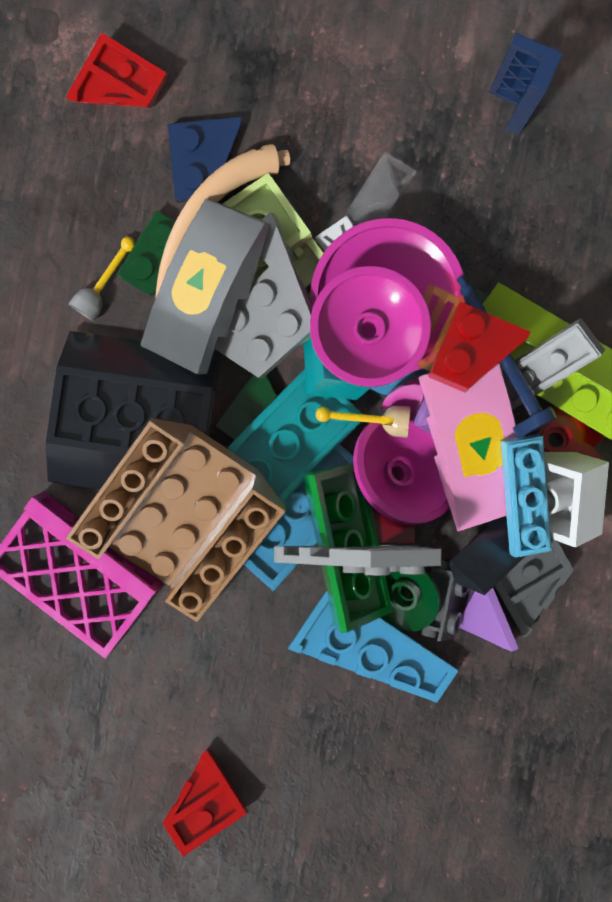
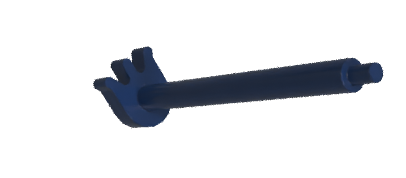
[456,275,557,438]

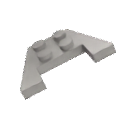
[214,212,313,378]
[274,544,441,575]

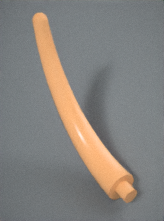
[156,144,290,296]

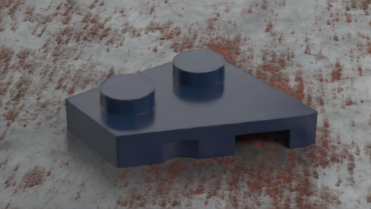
[168,117,242,203]

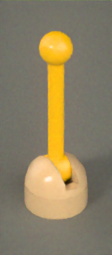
[316,406,410,438]

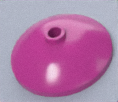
[310,266,431,387]
[353,415,450,525]

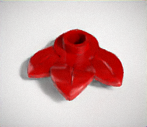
[537,406,605,460]

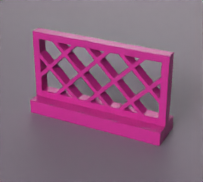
[0,491,164,659]

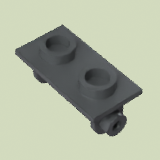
[421,560,468,641]

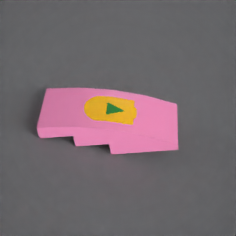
[418,364,529,531]

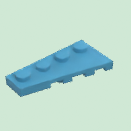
[288,590,458,703]

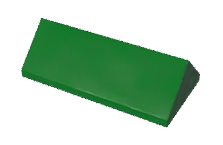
[302,463,393,633]

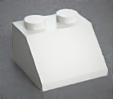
[529,452,609,547]

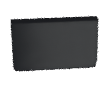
[450,518,526,596]

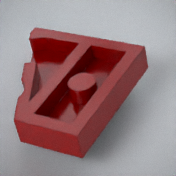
[65,32,169,109]
[428,302,531,393]
[162,749,249,857]

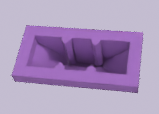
[460,588,519,652]

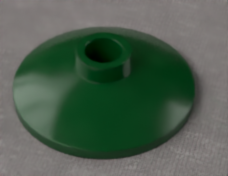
[381,569,441,631]

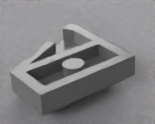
[494,539,574,638]

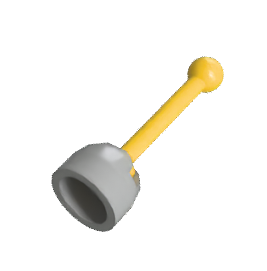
[69,237,136,321]

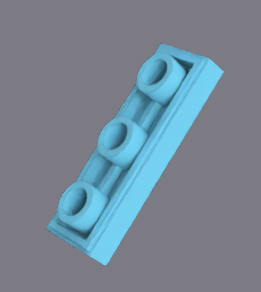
[501,434,551,558]

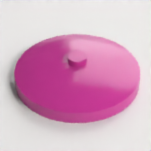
[310,218,466,373]

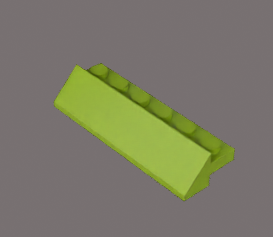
[483,282,612,440]

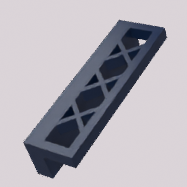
[488,33,563,135]

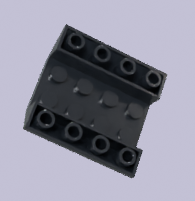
[45,331,221,489]

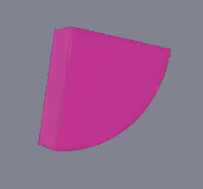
[380,379,424,419]

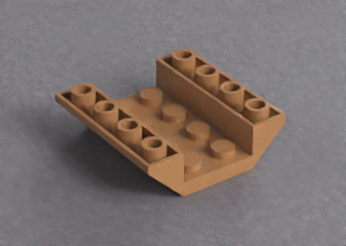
[65,418,286,622]

